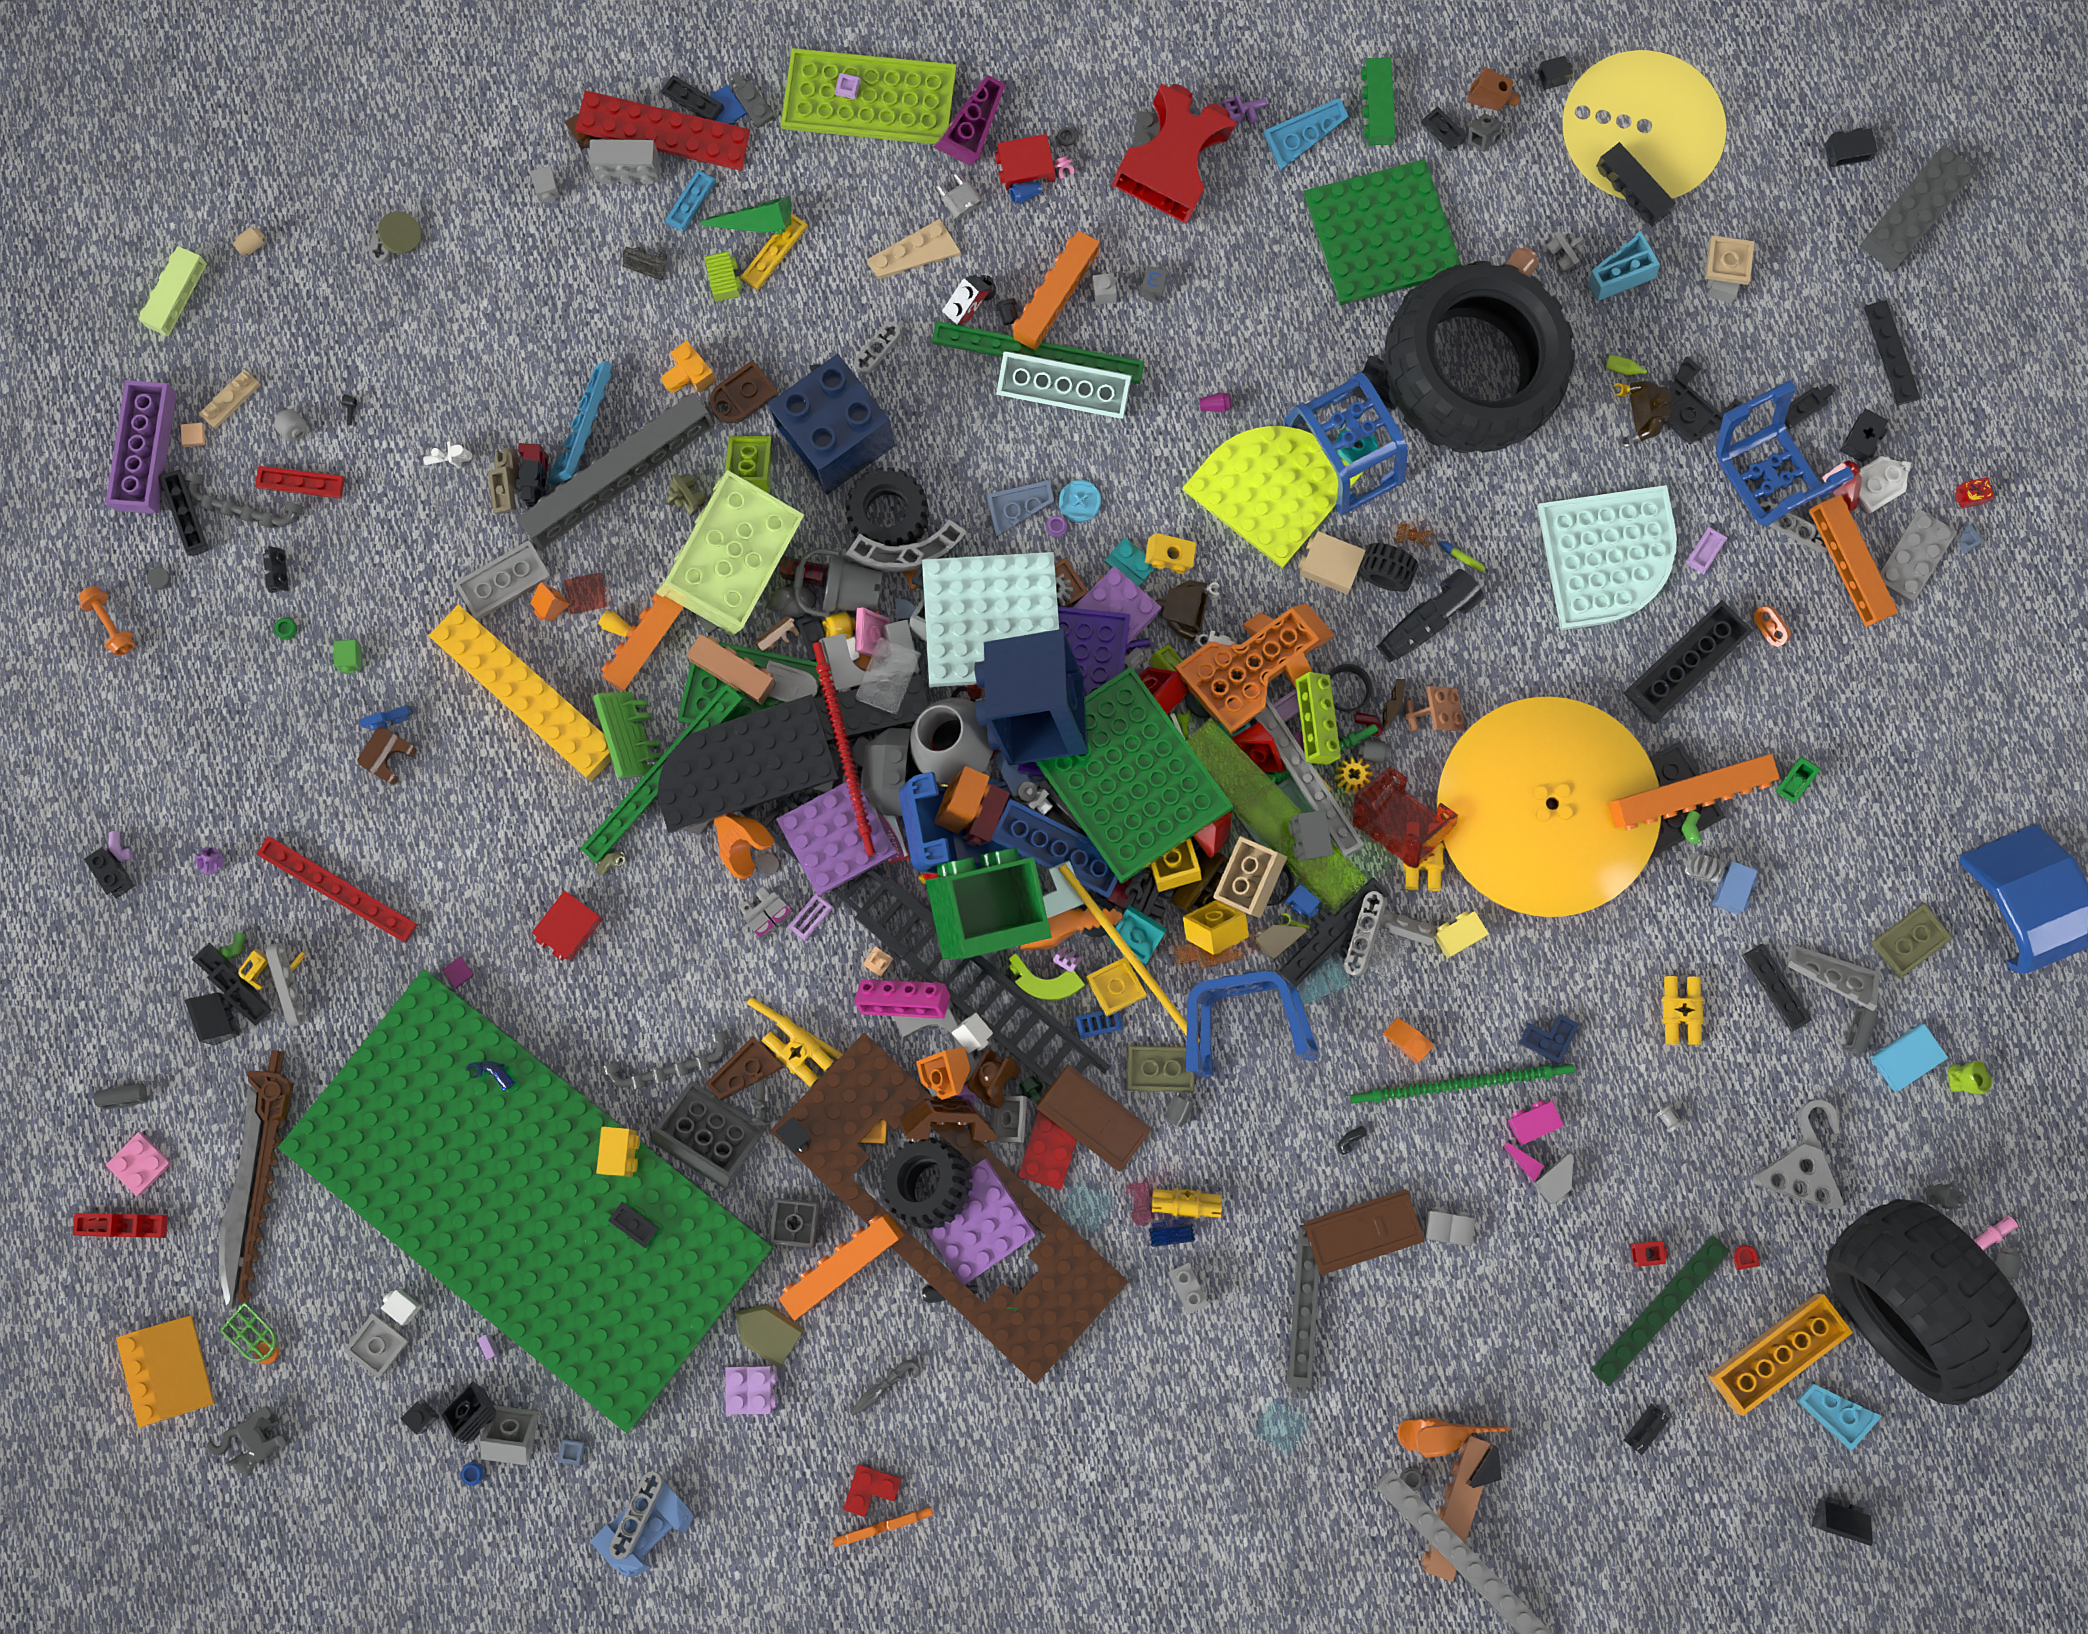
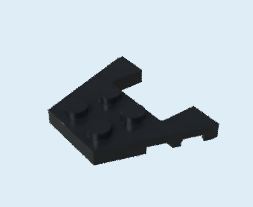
[1665,356,1742,445]

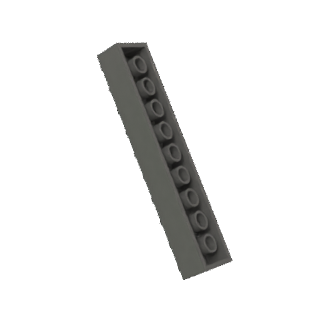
[516,393,714,551]

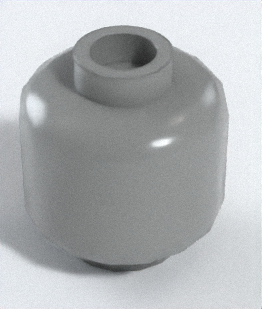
[274,409,307,441]

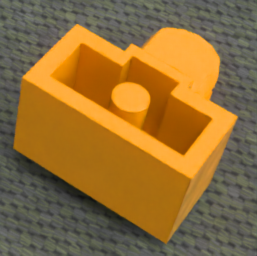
[662,340,716,393]

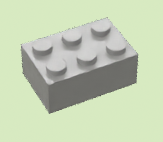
[589,140,661,185]

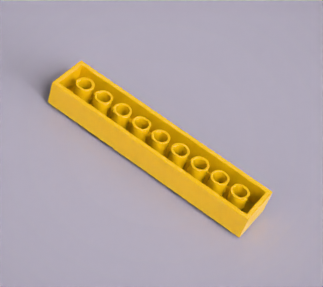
[428,604,612,782]

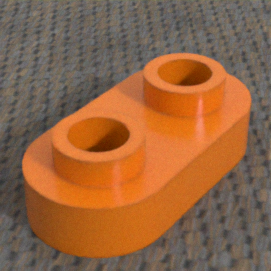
[1754,605,1791,646]

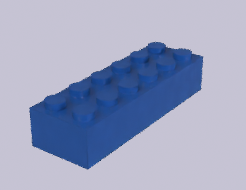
[991,799,1118,898]

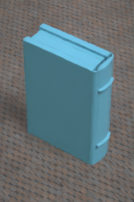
[1870,1023,1948,1092]

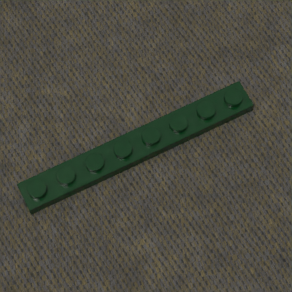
[1590,1235,1730,1386]

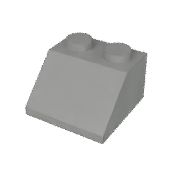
[480,1405,539,1465]

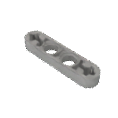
[1759,502,1829,553]
[1344,891,1386,977]
[266,943,305,1027]
[609,1471,665,1560]

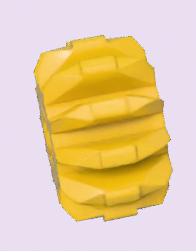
[1334,757,1372,795]

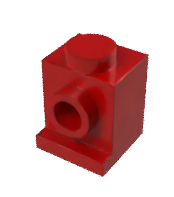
[1631,1241,1668,1267]

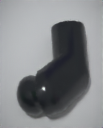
[1337,1126,1367,1155]

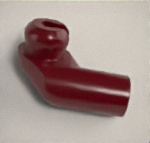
[1354,712,1383,737]

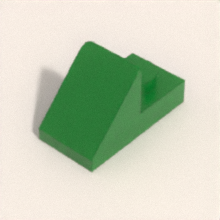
[1775,756,1821,804]

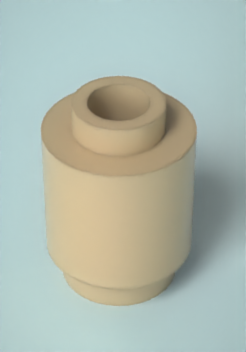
[232,226,265,257]

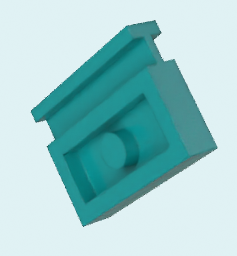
[1104,538,1156,587]

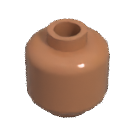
[1506,246,1539,277]

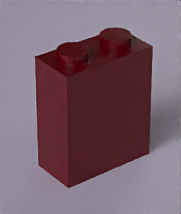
[961,784,1010,848]

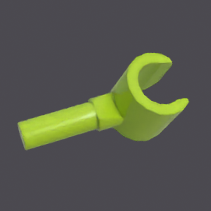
[1177,710,1190,738]
[1279,913,1310,931]

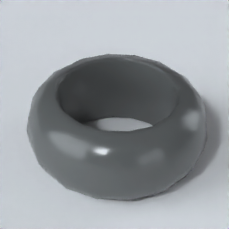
[1057,127,1076,146]

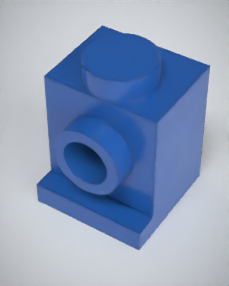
[1284,884,1320,918]

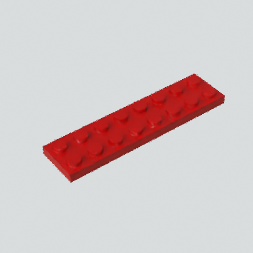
[576,90,751,171]

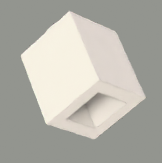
[951,1013,993,1053]
[381,1289,422,1325]

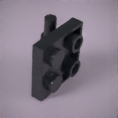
[1353,355,1393,412]

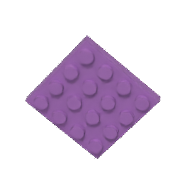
[776,782,897,897]
[925,1158,1037,1285]

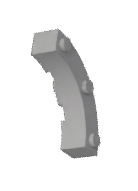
[844,519,967,573]

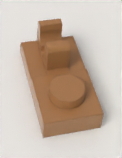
[753,616,799,651]

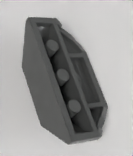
[861,728,911,817]

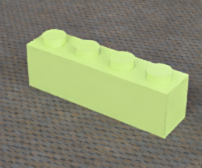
[139,246,207,337]

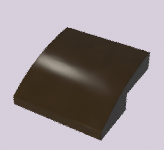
[1382,679,1405,731]

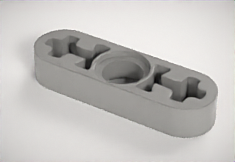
[854,322,901,375]

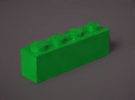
[1361,58,1395,146]

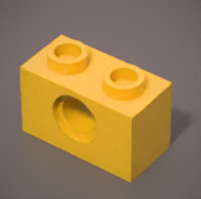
[1145,533,1196,574]

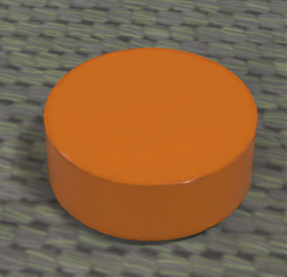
[254,1341,280,1365]

